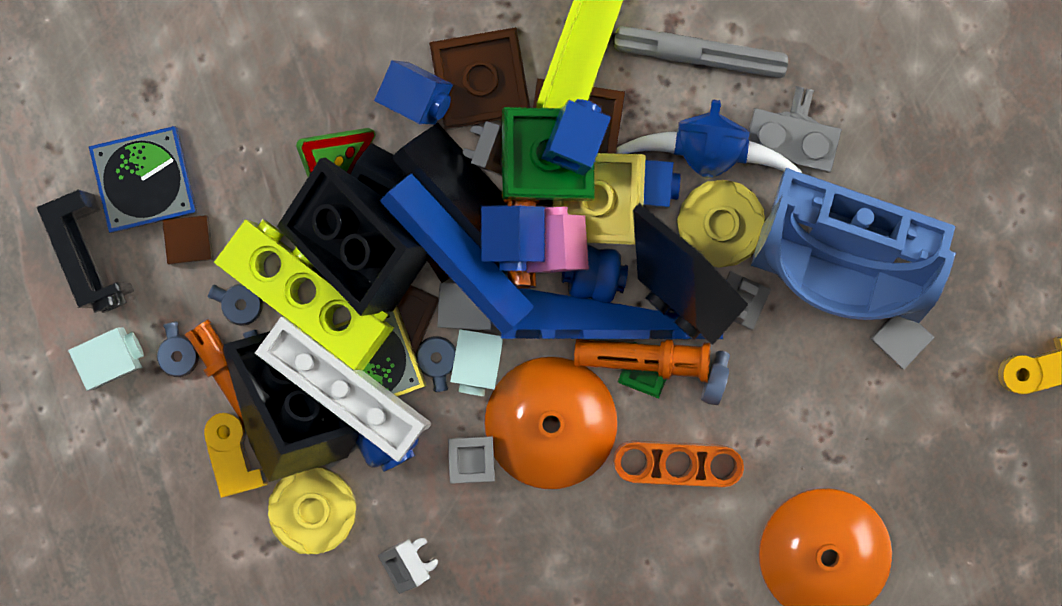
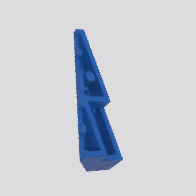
[501,289,723,339]

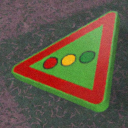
[296,128,376,177]

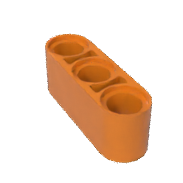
[613,440,744,487]

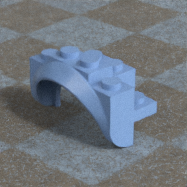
[751,168,956,323]

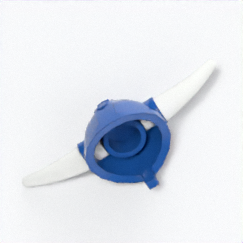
[616,100,802,178]

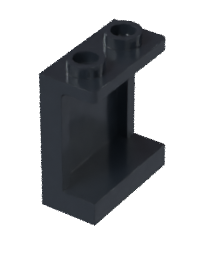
[37,189,134,313]

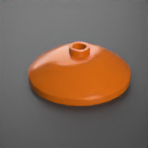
[485,357,617,489]
[759,488,892,606]

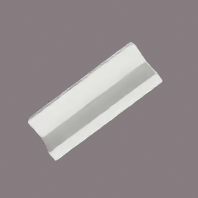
[255,317,432,462]

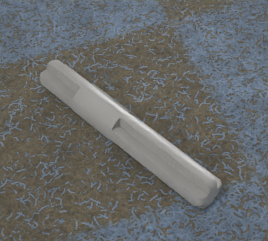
[614,26,788,78]

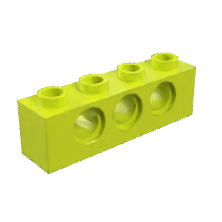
[214,219,394,371]

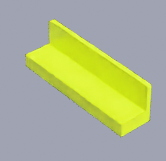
[536,0,624,109]

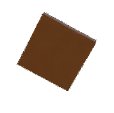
[429,27,530,131]

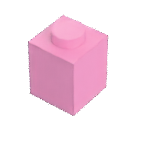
[527,207,589,273]

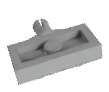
[749,86,842,172]

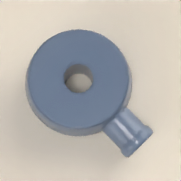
[208,284,263,326]
[157,321,199,377]
[416,336,456,392]
[701,351,730,405]

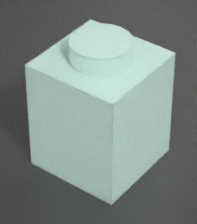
[68,328,144,391]
[450,329,503,396]

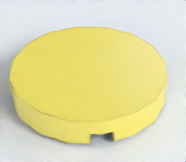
[677,180,765,268]
[268,467,357,554]

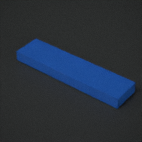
[380,173,534,335]

